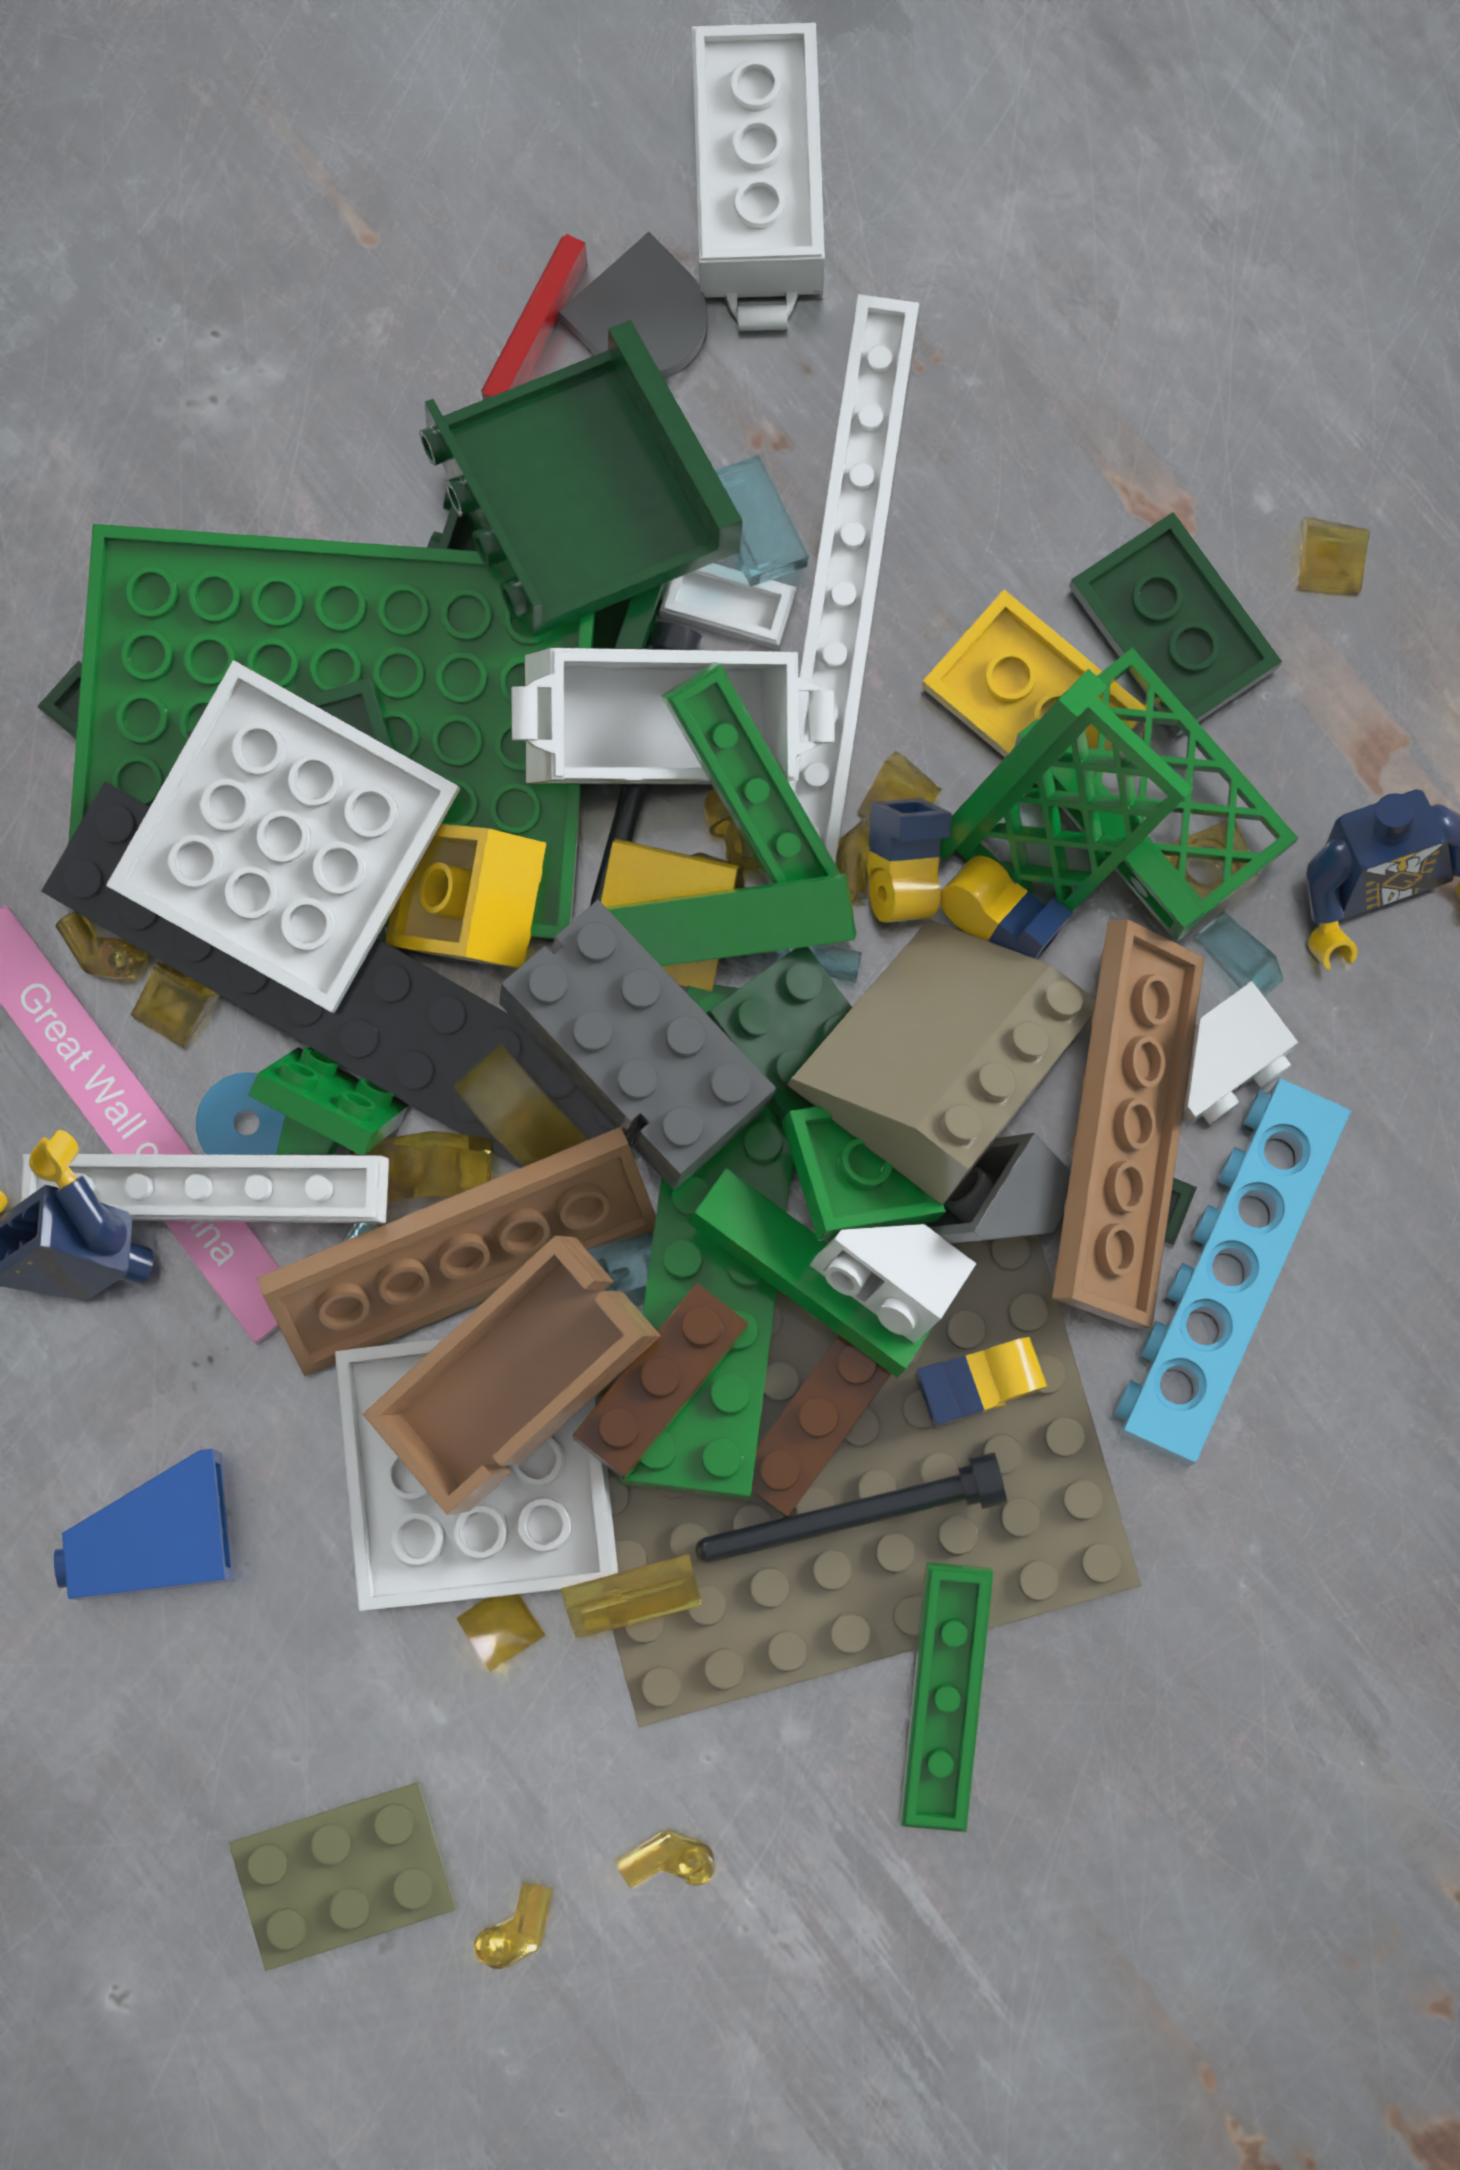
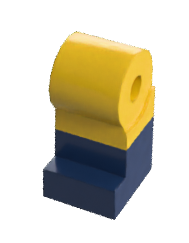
[868,798,952,923]
[940,856,1073,960]
[914,1337,1048,1430]

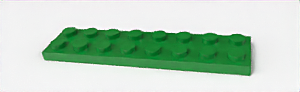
[620,985,793,1501]

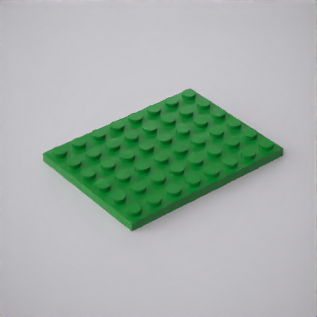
[68,524,595,939]

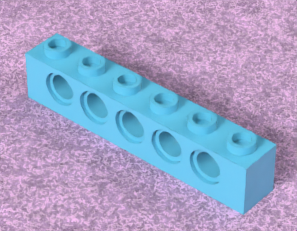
[1114,1078,1352,1467]

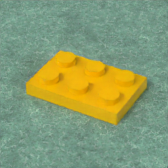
[922,589,1145,785]

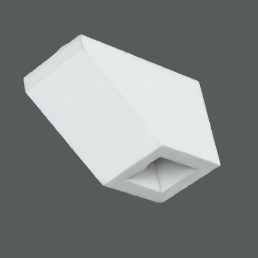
[1182,981,1298,1126]
[810,1224,976,1344]

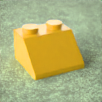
[385,824,546,968]

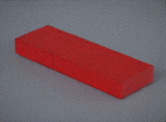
[481,234,588,400]

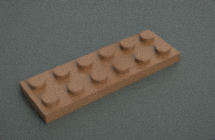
[1052,919,1205,1328]
[257,1127,656,1376]

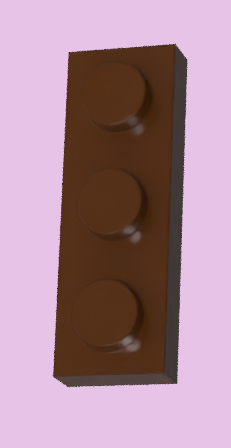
[572,1283,748,1480]
[751,1335,892,1517]

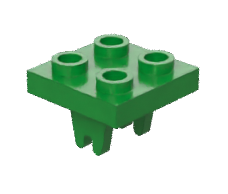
[248,1047,409,1156]

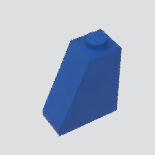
[54,1449,234,1600]

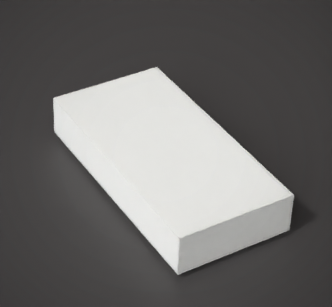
[660,563,797,651]

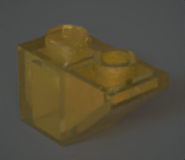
[350,1131,491,1209]

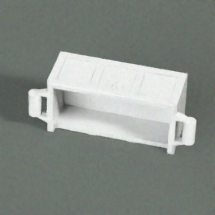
[692,23,825,331]
[511,648,834,784]

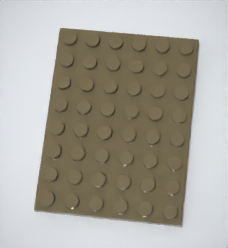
[600,1235,1142,1728]

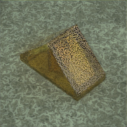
[453,1043,587,1167]

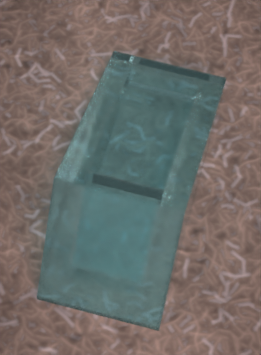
[1195,911,1284,997]

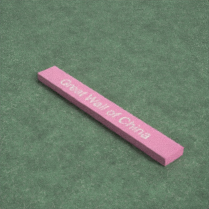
[0,905,280,1345]

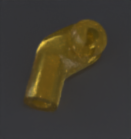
[836,816,870,903]
[55,911,147,979]
[614,1830,715,1888]
[473,1882,553,1969]

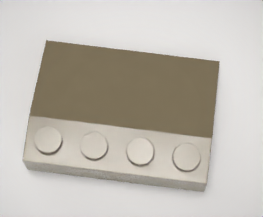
[788,919,1096,1205]

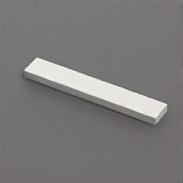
[19,1154,389,1223]

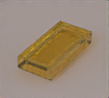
[561,1554,702,1638]

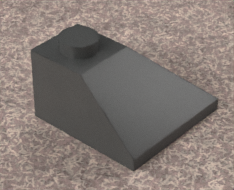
[924,1132,1071,1244]

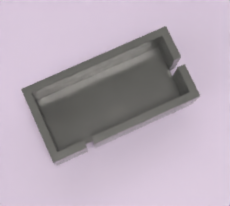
[499,900,776,1191]

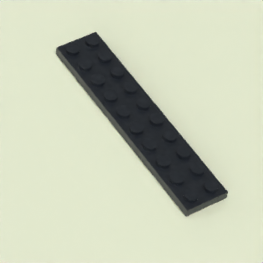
[41,781,645,1168]

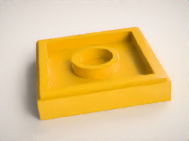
[601,839,739,992]

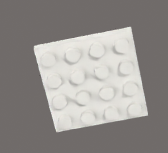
[106,660,460,1013]
[335,1338,619,1611]

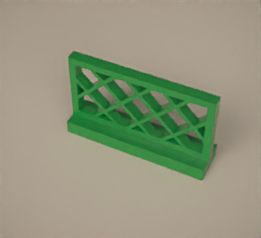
[1014,647,1298,942]
[940,669,1193,911]

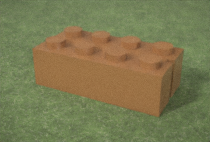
[362,1235,661,1515]

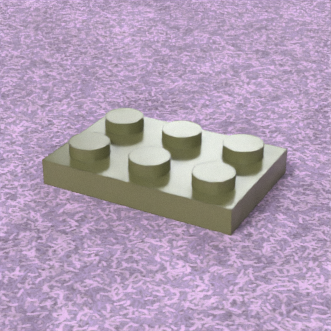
[228,1781,457,1971]

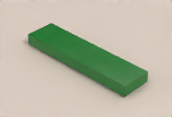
[661,662,841,884]
[606,873,857,966]
[687,1168,932,1378]
[899,1562,994,1832]

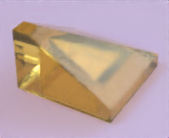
[1298,517,1370,592]
[857,751,942,820]
[130,962,220,1048]
[456,1594,547,1673]

